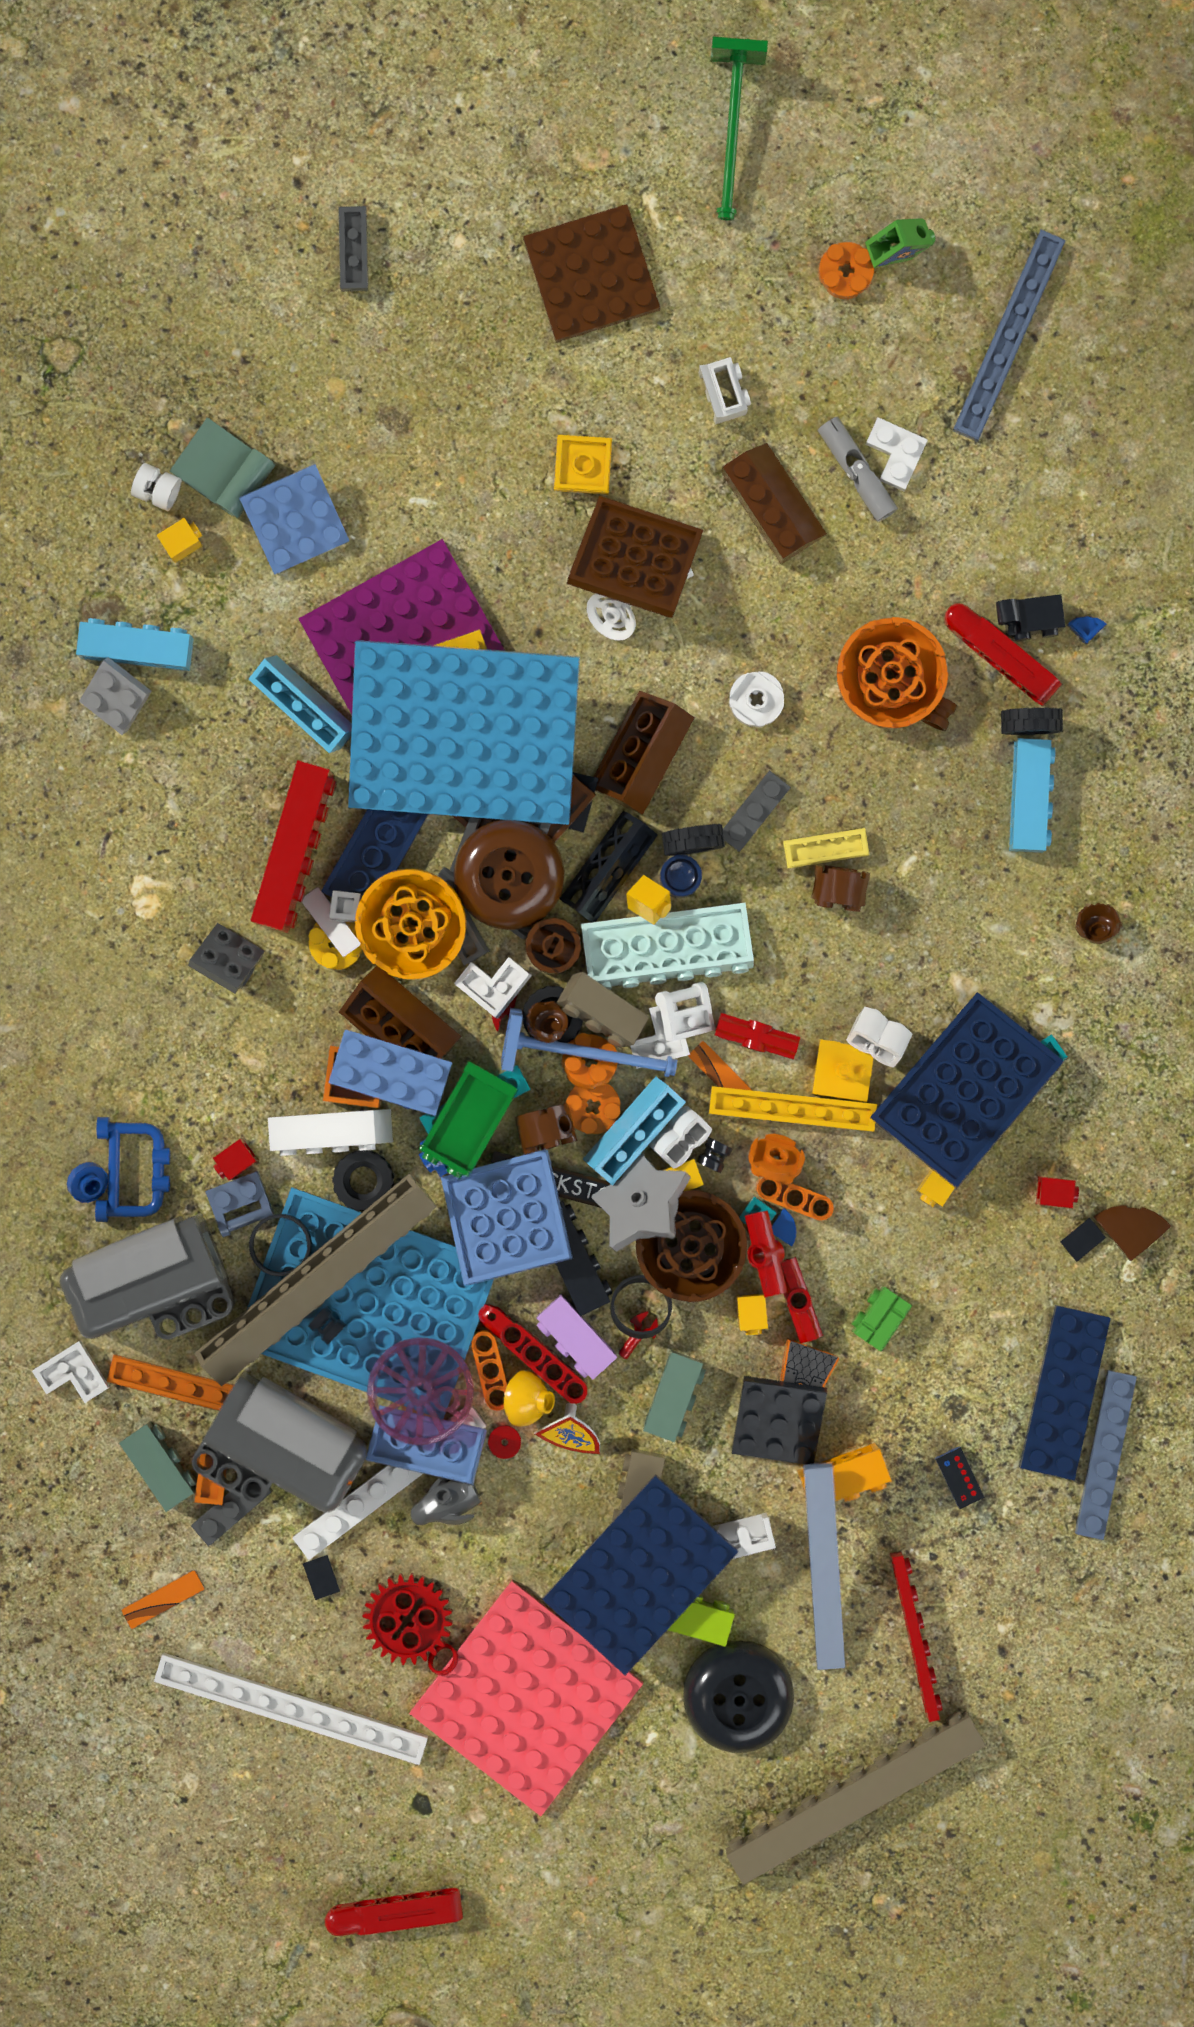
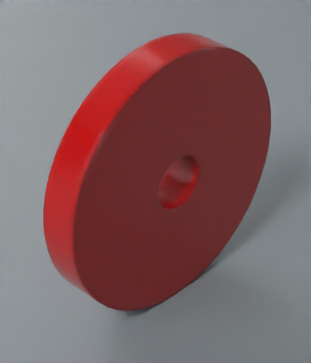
[488,1425,521,1459]

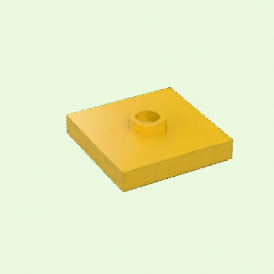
[554,435,612,495]

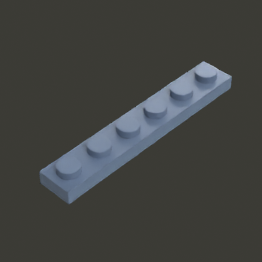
[1075,1370,1137,1540]

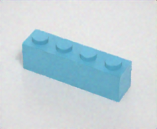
[76,618,194,671]
[249,655,352,753]
[1009,738,1056,853]
[583,1076,686,1186]

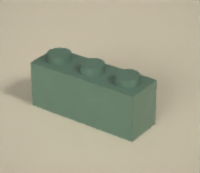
[643,1350,706,1442]
[119,1421,197,1512]

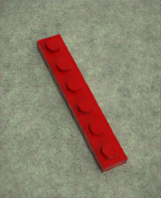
[890,1551,943,1722]

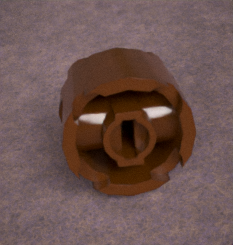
[811,865,870,912]
[525,918,581,975]
[515,1103,578,1155]

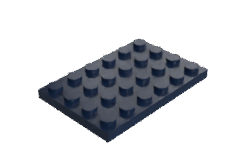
[870,992,1064,1190]
[542,1474,739,1676]

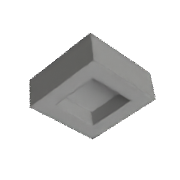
[329,891,362,922]

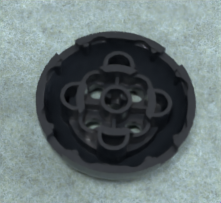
[683,1640,794,1753]

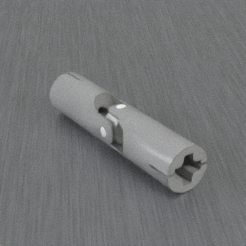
[818,417,898,523]

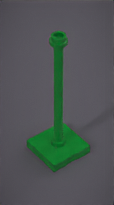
[710,36,768,221]

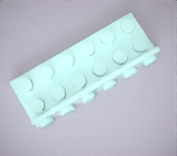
[581,903,754,990]

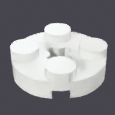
[729,671,784,728]

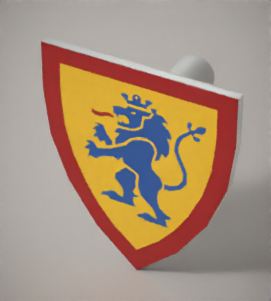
[534,1403,600,1454]

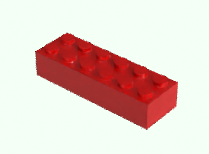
[250,760,337,933]

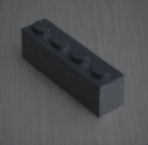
[555,1200,613,1317]

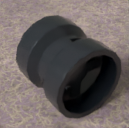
[696,1137,733,1174]
[308,1306,346,1345]

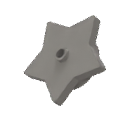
[592,1153,691,1252]

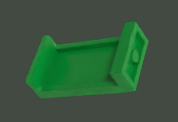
[419,1061,519,1179]

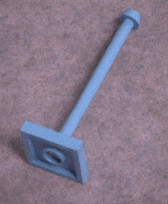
[501,1008,677,1077]

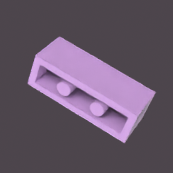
[537,1294,617,1380]

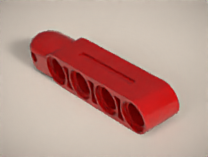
[944,603,1062,706]
[478,1304,588,1404]
[325,1888,463,1936]

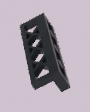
[559,810,658,923]

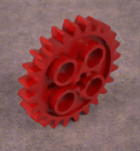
[362,1573,453,1665]

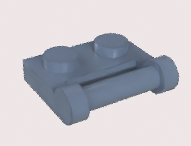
[205,1171,274,1238]

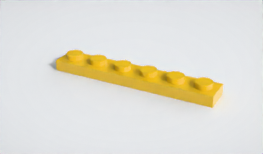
[709,1086,877,1132]

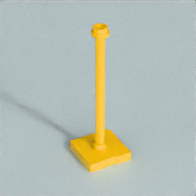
[812,1039,873,1102]

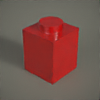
[213,1138,259,1181]
[1035,1176,1079,1208]

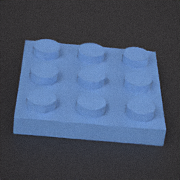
[239,464,349,575]

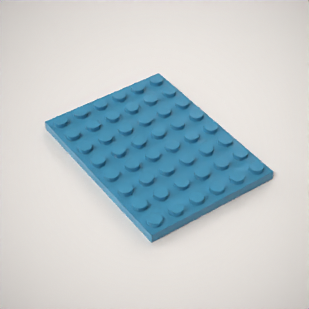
[348,640,580,825]
[247,1187,494,1419]

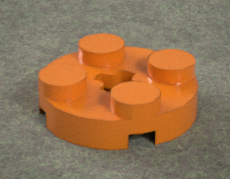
[818,242,874,299]
[561,1033,618,1089]
[566,1084,620,1134]
[748,1134,805,1184]

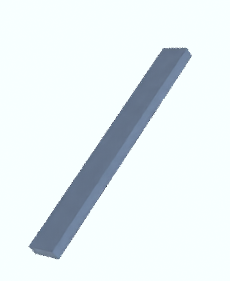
[953,230,1066,442]
[804,1463,845,1670]

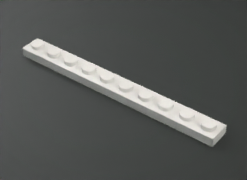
[154,1653,428,1765]

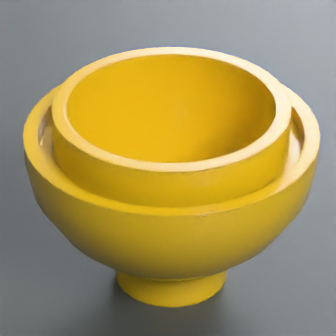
[504,1370,555,1427]

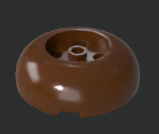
[454,820,565,930]
[636,1190,747,1302]

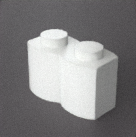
[846,1007,913,1068]
[649,1106,712,1169]

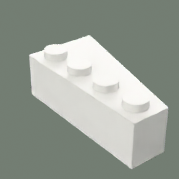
[268,1109,393,1156]

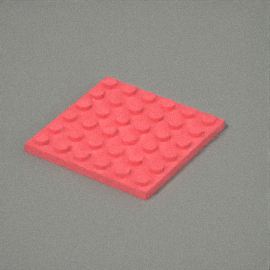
[409,1580,643,1816]

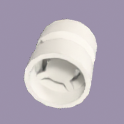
[131,463,182,511]

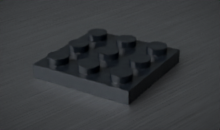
[732,1376,827,1465]

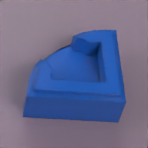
[1067,616,1107,645]
[772,1208,796,1246]

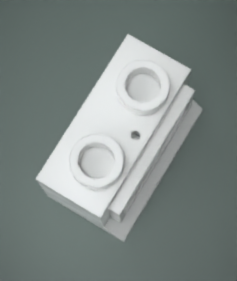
[698,357,751,425]
[713,1513,776,1559]

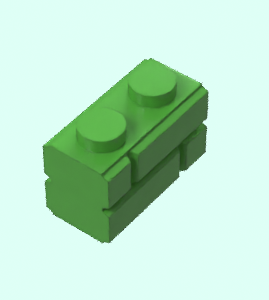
[851,1286,912,1352]

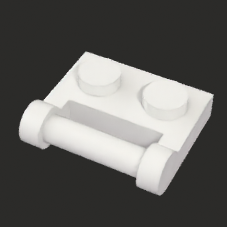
[655,982,715,1042]

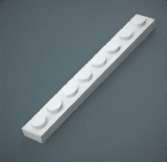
[292,1403,487,1560]

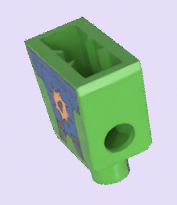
[865,218,935,268]

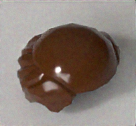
[1075,903,1122,944]
[526,1001,568,1043]

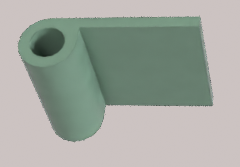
[169,417,276,519]

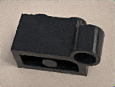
[995,594,1066,641]

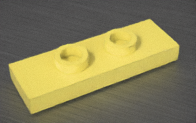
[783,828,870,869]

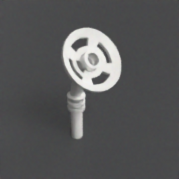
[587,568,694,640]

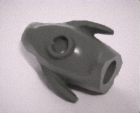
[410,1478,482,1525]

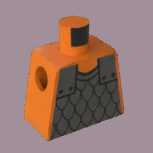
[780,1338,839,1387]

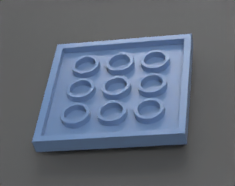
[441,1149,572,1286]

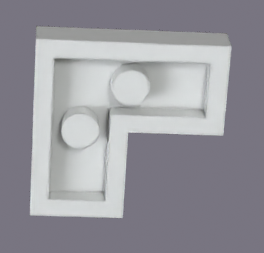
[865,418,927,491]
[454,957,532,1018]
[630,1003,690,1069]
[32,1340,110,1403]

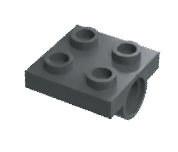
[188,923,265,994]

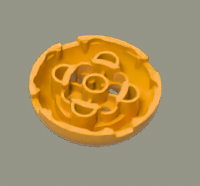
[355,869,466,979]

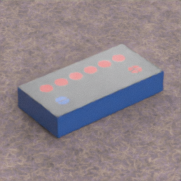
[935,1446,985,1509]

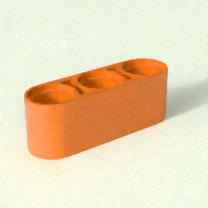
[755,1177,834,1221]
[471,1329,508,1411]

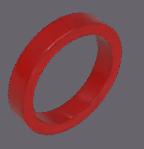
[428,1644,458,1676]

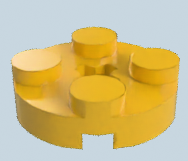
[308,921,362,970]

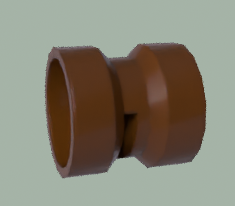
[921,697,958,732]

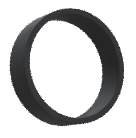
[249,1214,312,1276]
[610,1275,672,1339]

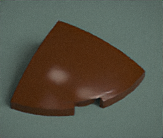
[1093,1205,1171,1261]

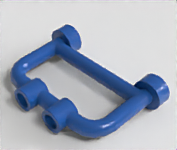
[95,1117,171,1222]

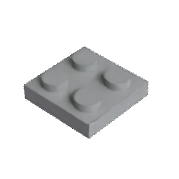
[79,657,152,735]

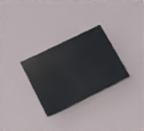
[1060,1217,1106,1262]
[303,1555,340,1600]

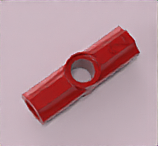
[714,1013,801,1060]
[745,1210,787,1298]
[781,1256,823,1344]

